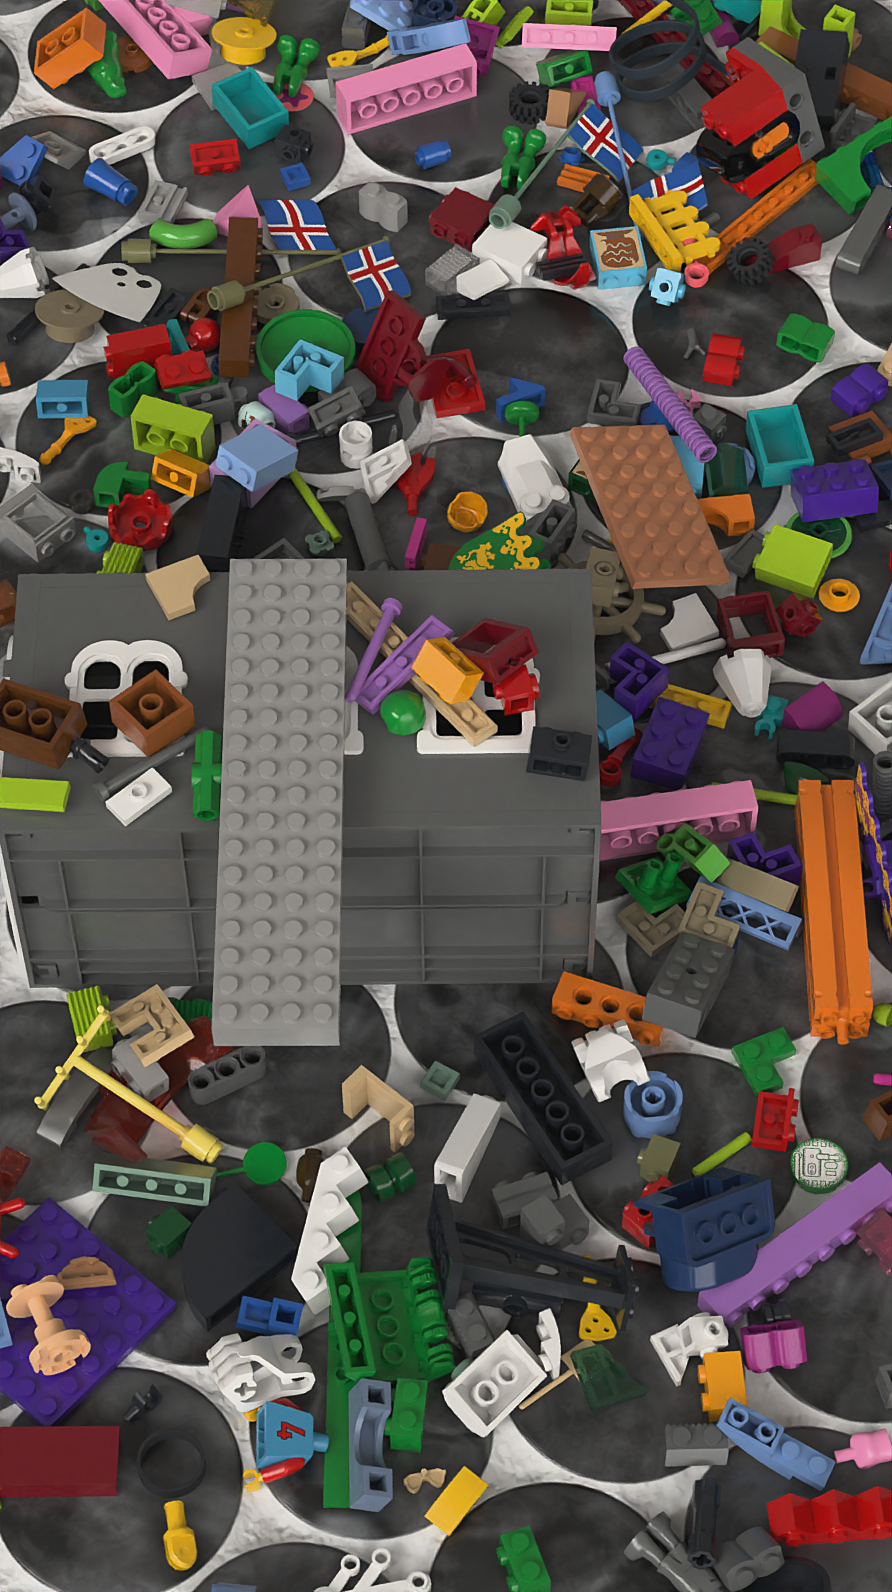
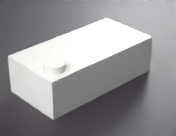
[848,680,892,755]

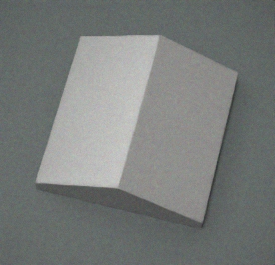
[32,131,86,170]

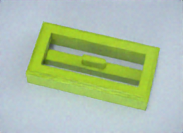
[496,6,534,49]

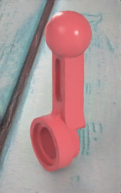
[682,238,709,288]

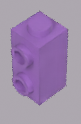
[258,384,310,435]

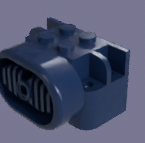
[634,1167,775,1292]

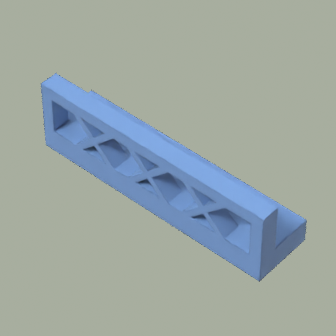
[686,876,803,951]

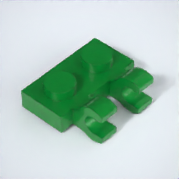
[671,0,723,37]

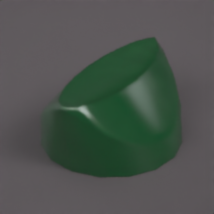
[784,762,829,795]

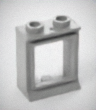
[0,483,76,563]

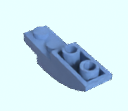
[387,18,471,55]
[716,1398,836,1491]

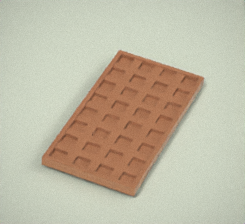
[569,425,730,589]

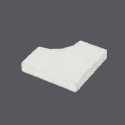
[660,593,719,652]

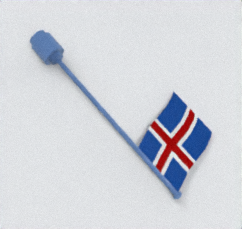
[594,71,708,240]

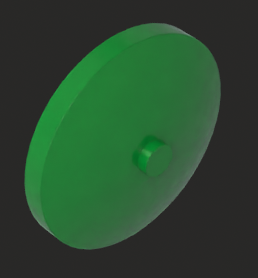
[256,309,355,392]

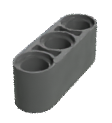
[188,1046,267,1105]

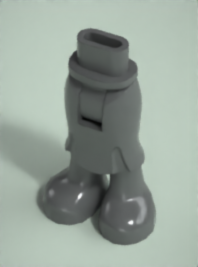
[623,1511,725,1592]

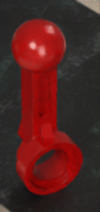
[599,727,643,787]

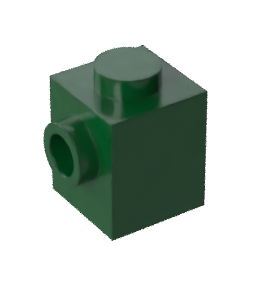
[145,1205,192,1260]

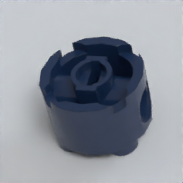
[412,0,458,27]

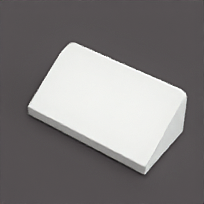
[456,259,509,300]

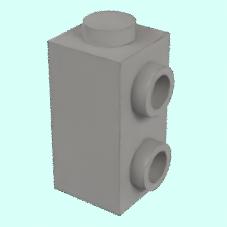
[111,1035,169,1102]

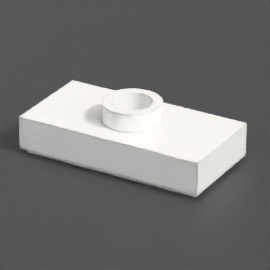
[106,767,172,827]

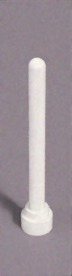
[605,638,726,684]

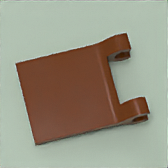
[828,410,892,464]

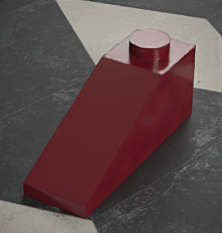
[744,223,822,274]

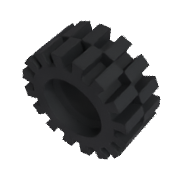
[509,81,549,125]
[727,237,774,285]

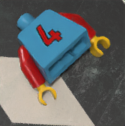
[242,1398,329,1492]

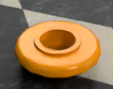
[818,579,860,612]

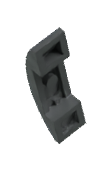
[36,1046,116,1148]

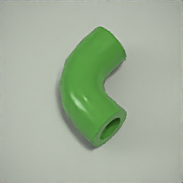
[149,219,218,249]

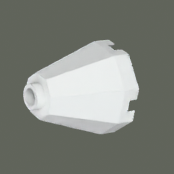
[0,247,50,298]
[713,649,771,717]

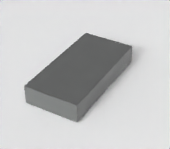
[723,528,764,578]

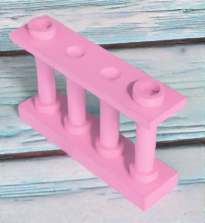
[522,23,617,51]

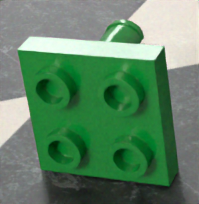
[615,852,692,914]

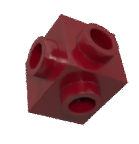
[776,592,823,638]

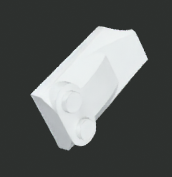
[498,434,572,527]
[442,1330,547,1438]

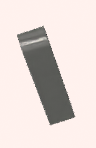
[835,184,892,275]

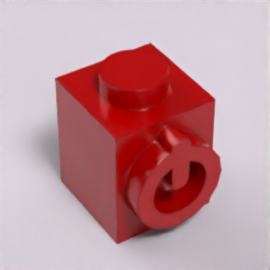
[493,665,539,715]

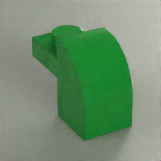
[93,462,152,508]

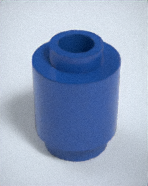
[414,140,451,169]

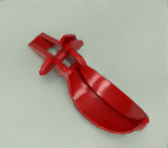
[530,205,597,290]

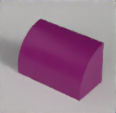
[782,681,843,732]

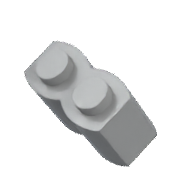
[359,182,408,232]

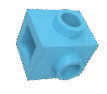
[649,267,686,306]

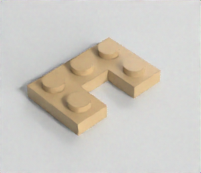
[109,984,194,1067]

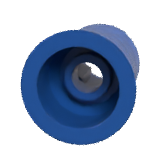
[83,158,138,206]

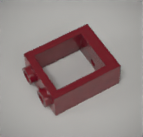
[716,591,785,658]
[452,618,539,684]

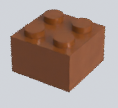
[109,670,195,757]

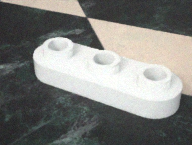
[89,126,156,165]

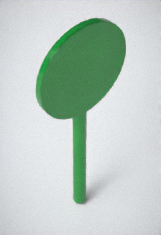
[216,1142,287,1185]

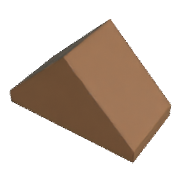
[546,88,586,129]

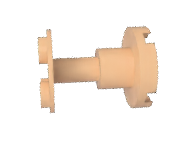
[6,1275,91,1375]

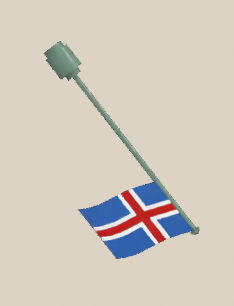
[489,99,643,229]

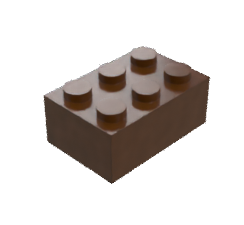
[0,678,88,770]

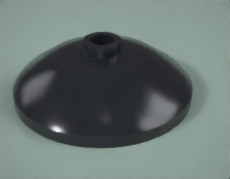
[737,1556,832,1592]

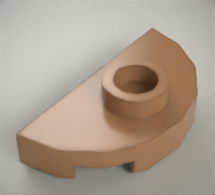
[57,1256,116,1290]

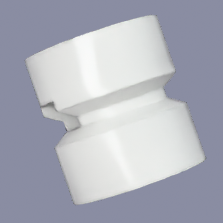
[339,421,373,469]

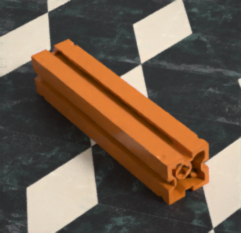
[794,780,873,1045]

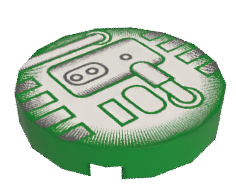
[789,1138,849,1194]

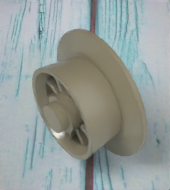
[35,289,104,343]

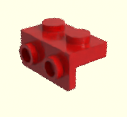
[189,138,241,176]
[153,350,211,390]
[751,1088,799,1152]

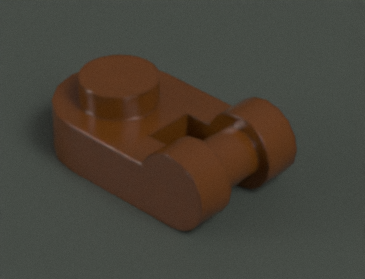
[180,288,215,323]

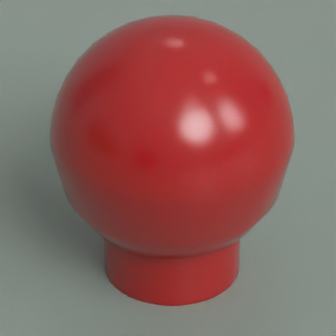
[184,317,221,352]

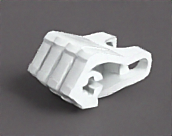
[571,1019,651,1102]
[206,1333,315,1412]

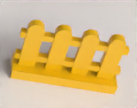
[629,190,720,272]

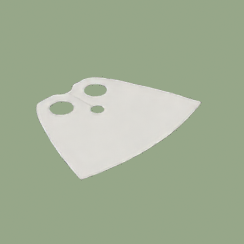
[52,263,161,322]

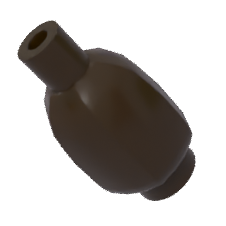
[296,1148,325,1203]

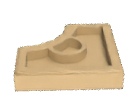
[145,555,210,620]

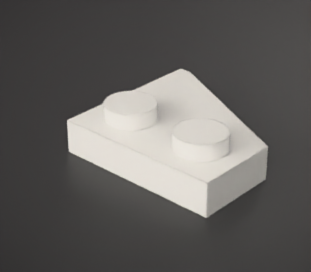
[359,439,412,504]

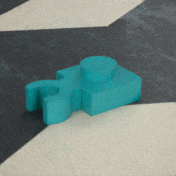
[754,694,789,739]

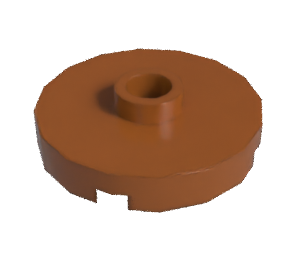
[117,36,154,73]

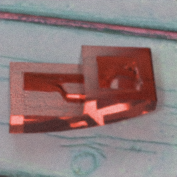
[0,1146,31,1203]

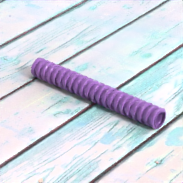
[624,346,717,463]

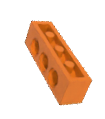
[552,971,666,1047]

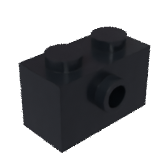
[526,726,592,781]

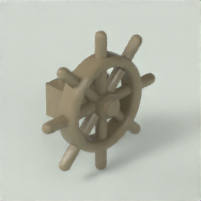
[558,547,666,643]

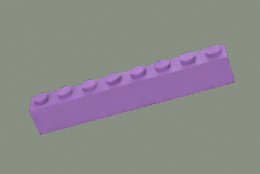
[697,1162,892,1328]

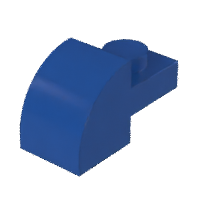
[236,1296,303,1336]

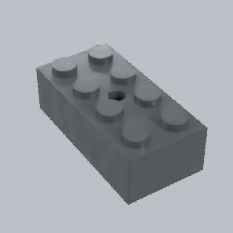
[641,932,735,1038]

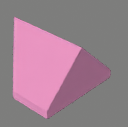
[213,185,263,236]

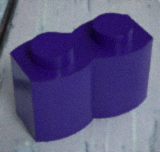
[830,363,889,417]

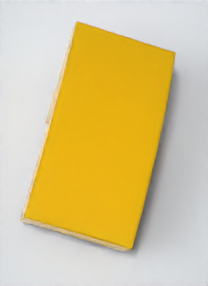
[425,1466,489,1536]

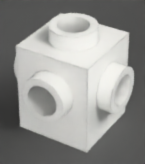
[677,1312,729,1359]

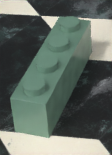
[92,1152,217,1206]

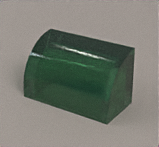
[705,442,749,497]

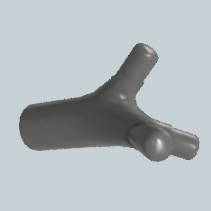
[684,328,707,359]

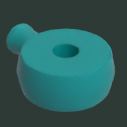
[646,149,676,171]
[83,526,110,553]

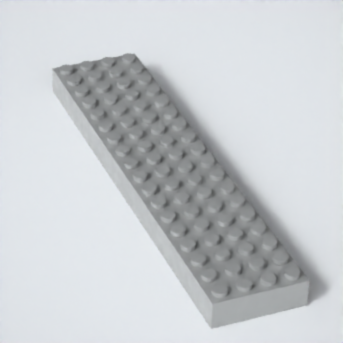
[212,559,348,1046]

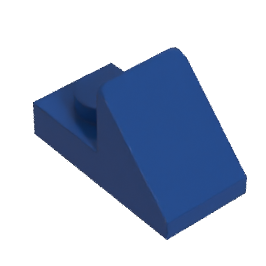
[496,378,545,423]

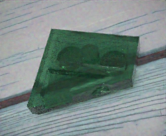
[570,1344,648,1412]

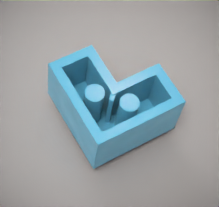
[275,339,344,401]

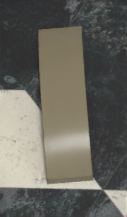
[701,857,799,912]

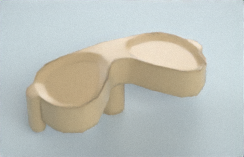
[403,1468,446,1494]

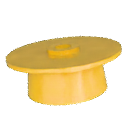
[212,17,276,65]

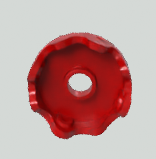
[108,489,173,552]

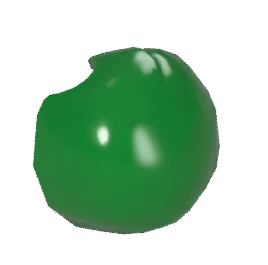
[380,689,426,736]

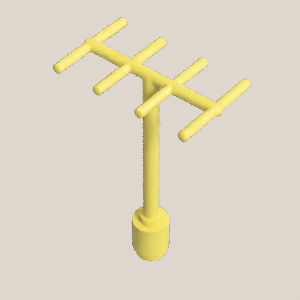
[34,1005,224,1164]

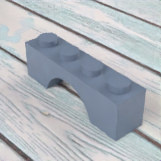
[348,1378,393,1512]

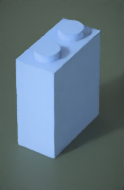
[215,424,298,492]

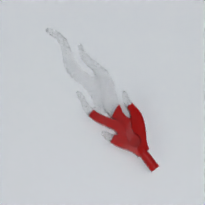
[389,390,436,516]

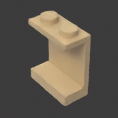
[342,1065,415,1153]

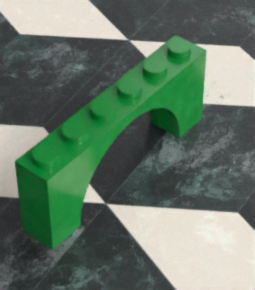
[815,116,892,216]

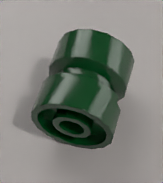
[363,1152,417,1204]

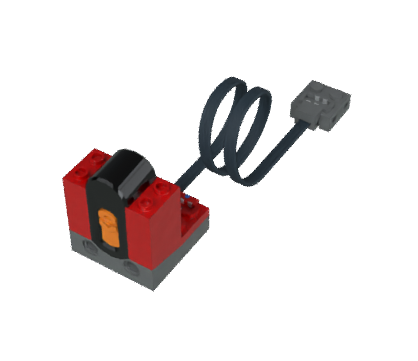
[609,0,825,199]

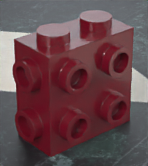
[429,187,495,252]

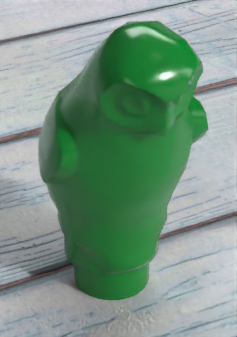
[86,31,127,99]

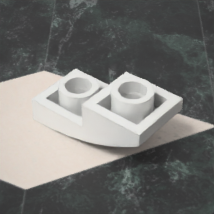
[0,447,42,483]
[536,1308,561,1380]

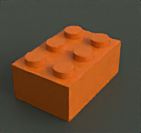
[34,7,106,89]

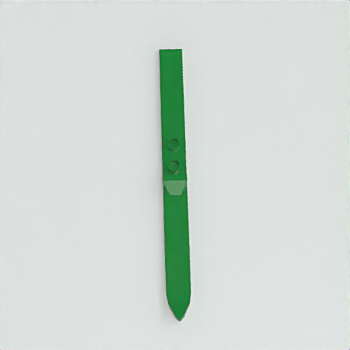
[323,1190,362,1508]

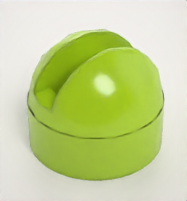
[872,1003,892,1027]

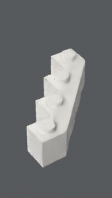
[291,1146,369,1315]

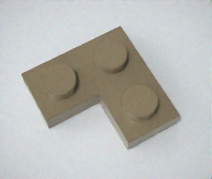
[678,882,740,948]
[616,901,685,958]

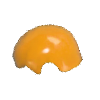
[447,491,488,533]

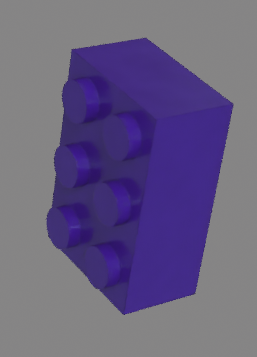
[791,459,879,522]
[630,696,710,790]

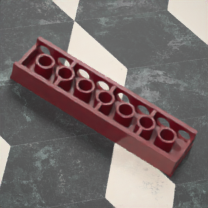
[0,1426,121,1497]

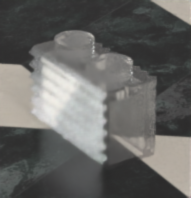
[425,244,480,296]

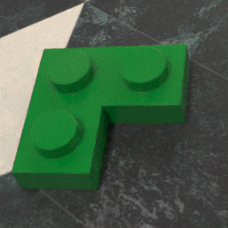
[731,1027,796,1098]

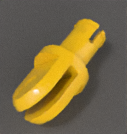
[163,1500,197,1571]

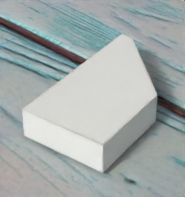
[650,1324,690,1387]

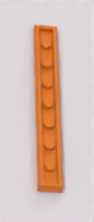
[697,159,818,275]

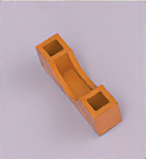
[697,494,755,536]

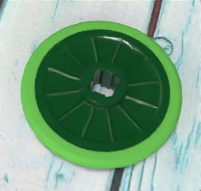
[786,512,852,559]

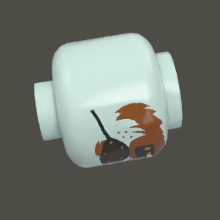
[238,401,275,430]

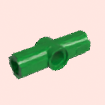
[192,731,222,822]

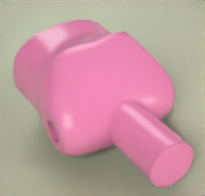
[833,1429,892,1469]

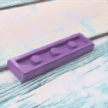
[356,615,454,715]

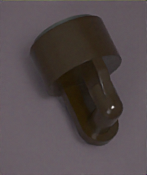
[570,173,623,227]

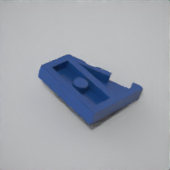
[0,135,49,186]

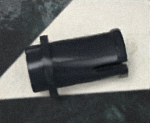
[70,737,109,773]

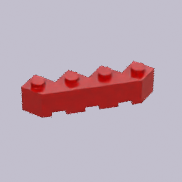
[767,1486,892,1547]

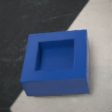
[280,162,311,191]

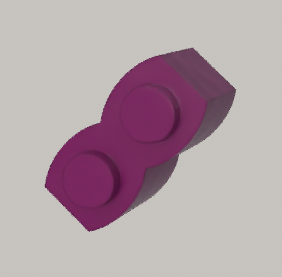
[740,1320,807,1373]

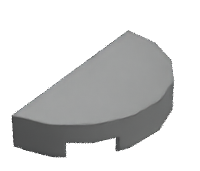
[316,486,366,501]

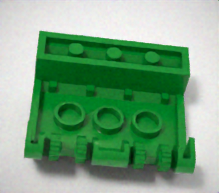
[323,1257,456,1386]

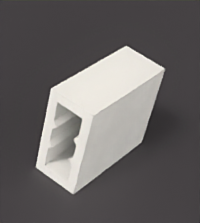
[472,222,548,285]

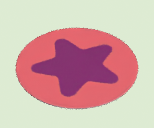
[273,83,314,111]

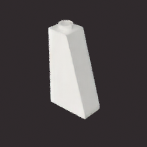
[434,1093,501,1203]

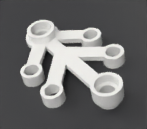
[314,1548,431,1592]

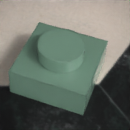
[420,1061,460,1100]

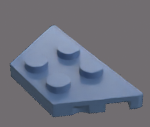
[860,583,892,665]

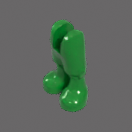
[273,35,320,98]
[501,126,547,190]

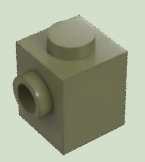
[637,1134,681,1182]

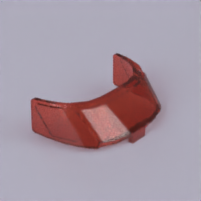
[84,1016,234,1163]

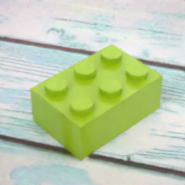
[130,395,216,464]

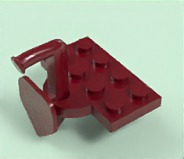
[355,290,477,403]

